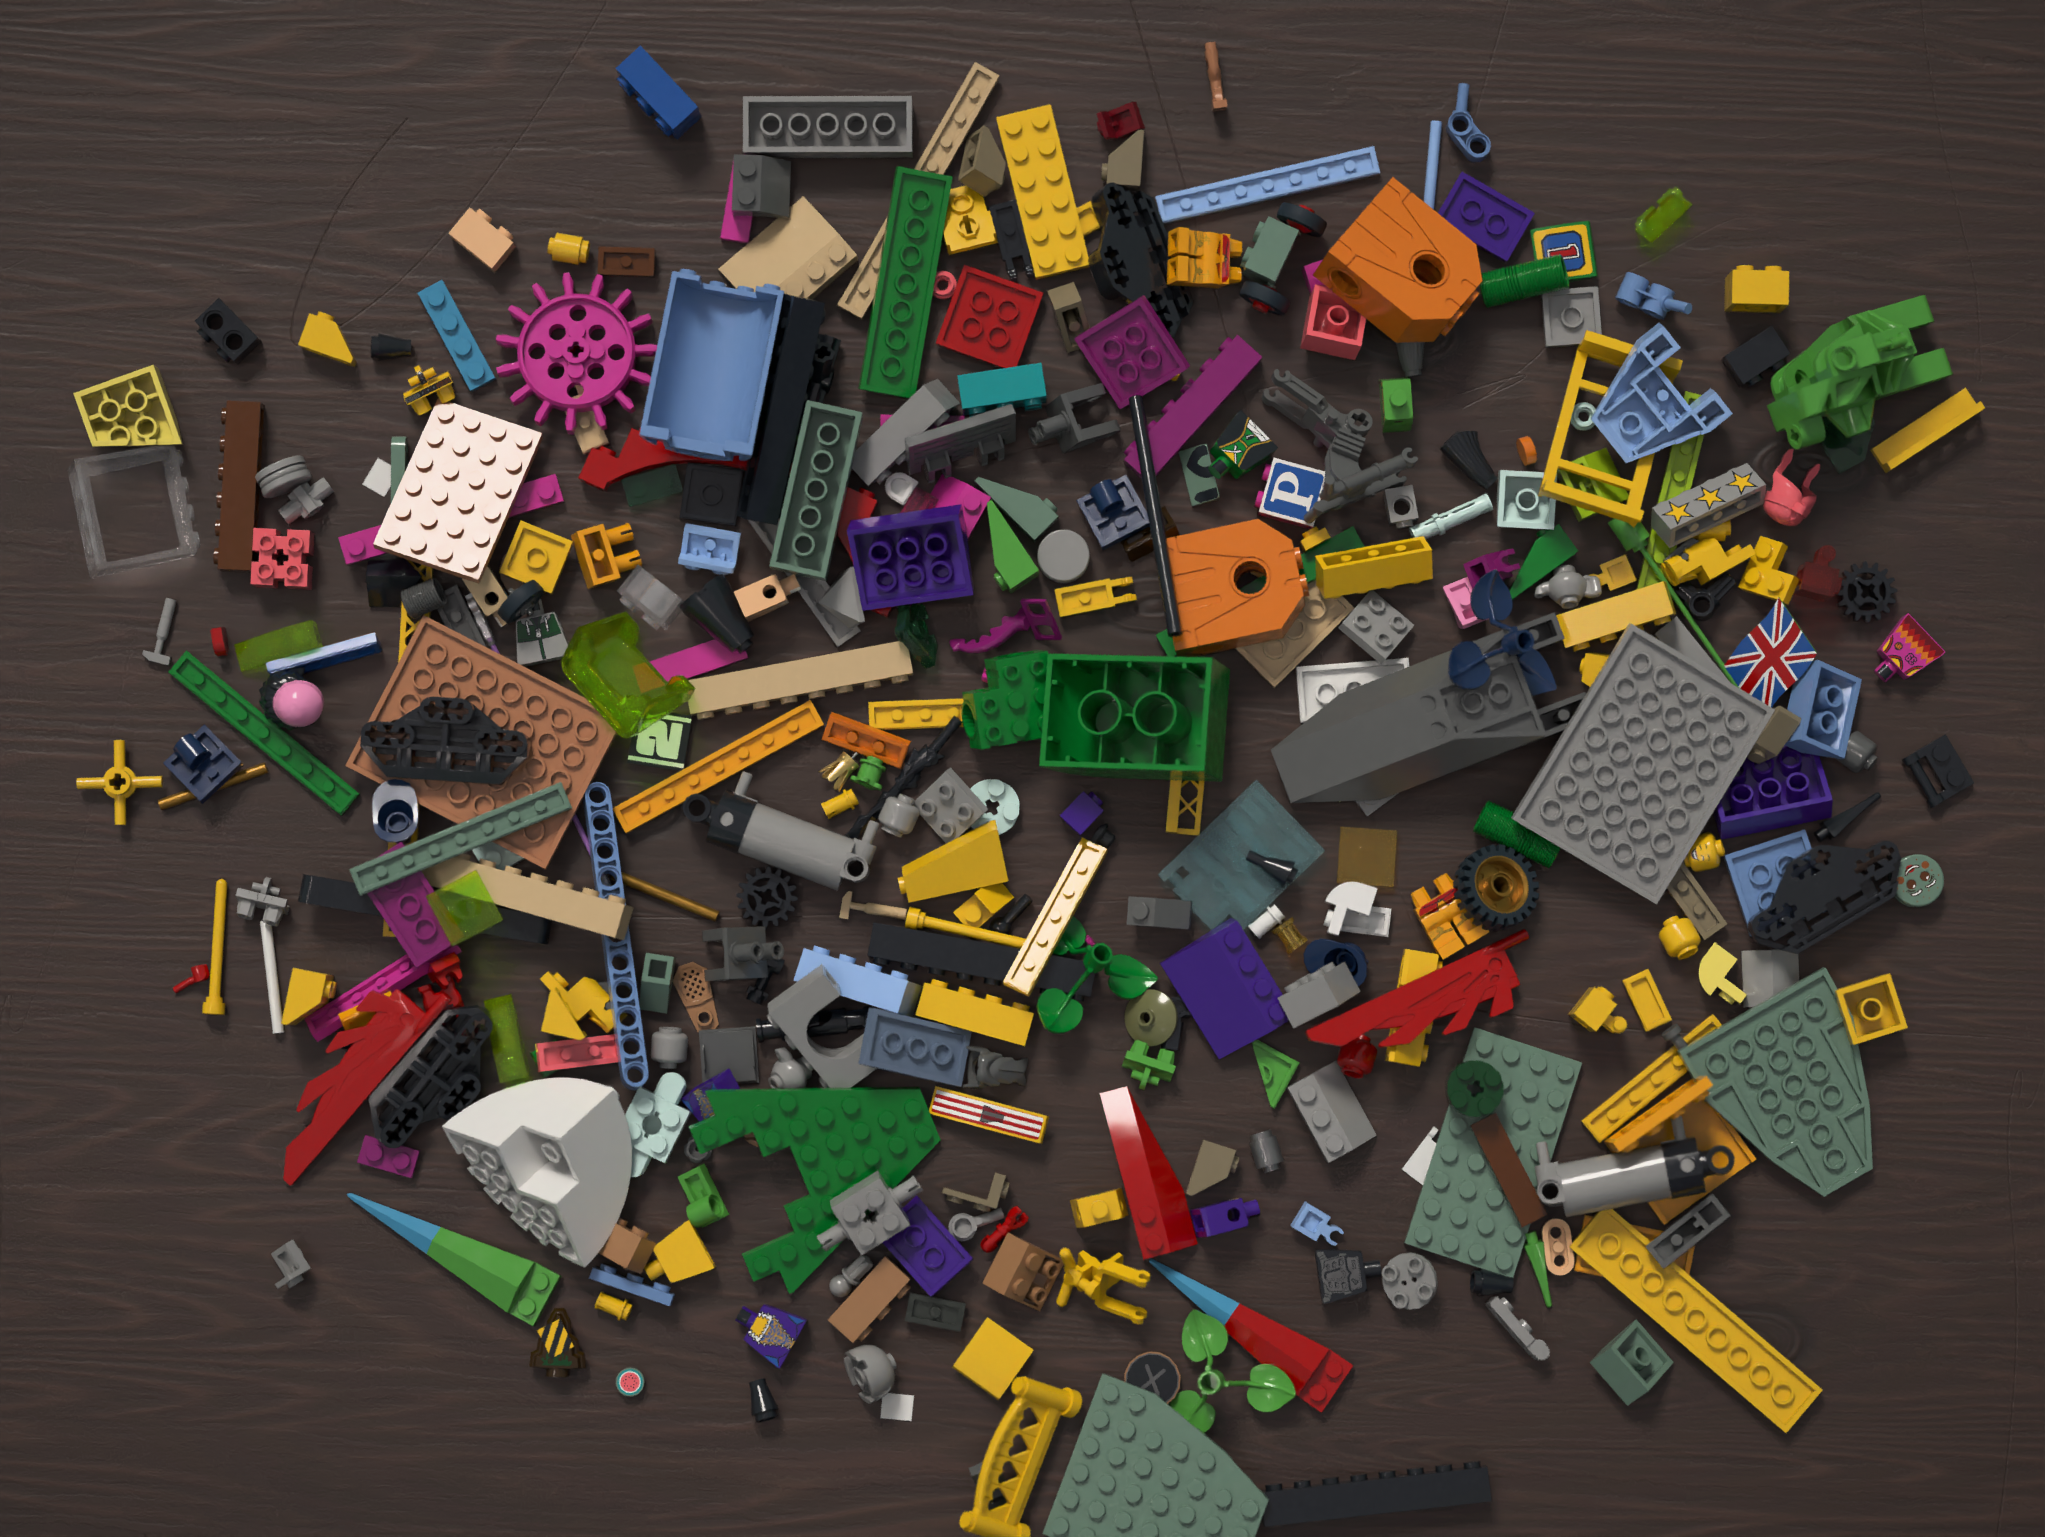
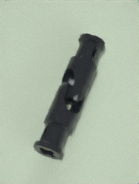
[756,1006,869,1043]

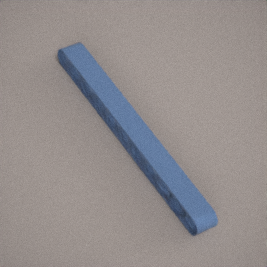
[583,782,648,1090]

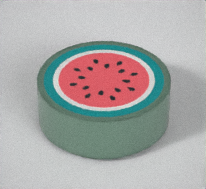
[616,1367,645,1396]

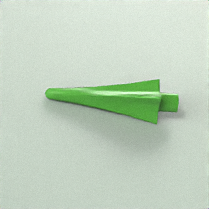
[1523,1230,1552,1308]

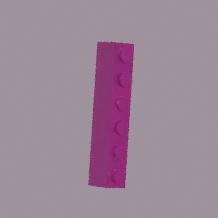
[1123,335,1262,479]

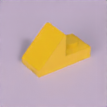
[953,883,1014,928]

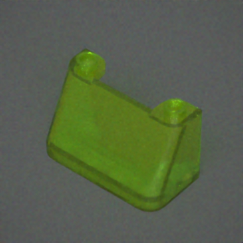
[561,611,696,739]

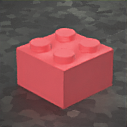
[1300,284,1366,360]

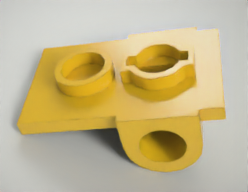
[943,185,998,255]

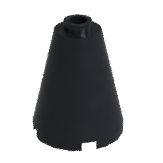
[680,574,754,654]

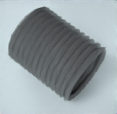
[401,577,447,619]

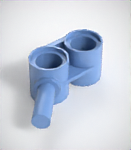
[1446,83,1491,162]
[1615,272,1692,320]

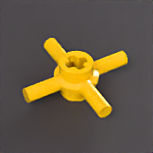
[76,740,163,825]

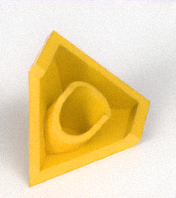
[541,988,587,1040]

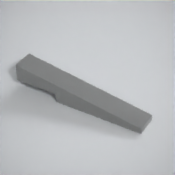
[748,519,861,647]

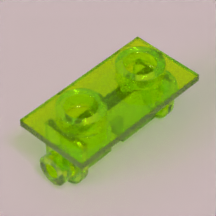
[1634,186,1692,243]

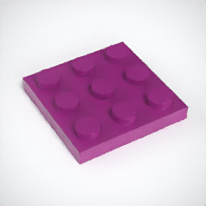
[1074,295,1190,409]

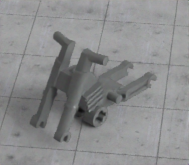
[1262,369,1418,523]

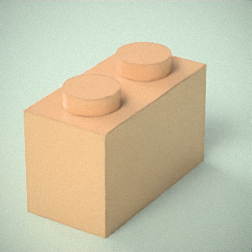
[448,208,516,273]

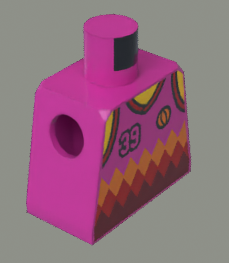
[1874,613,1945,682]

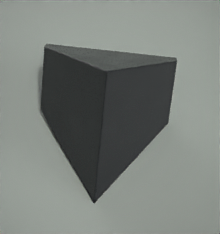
[366,553,422,607]

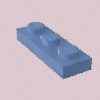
[589,1263,675,1306]

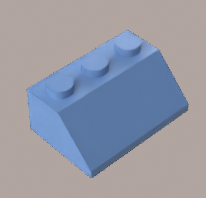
[1785,660,1862,759]

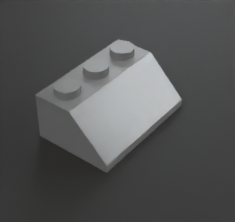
[1286,1061,1376,1163]

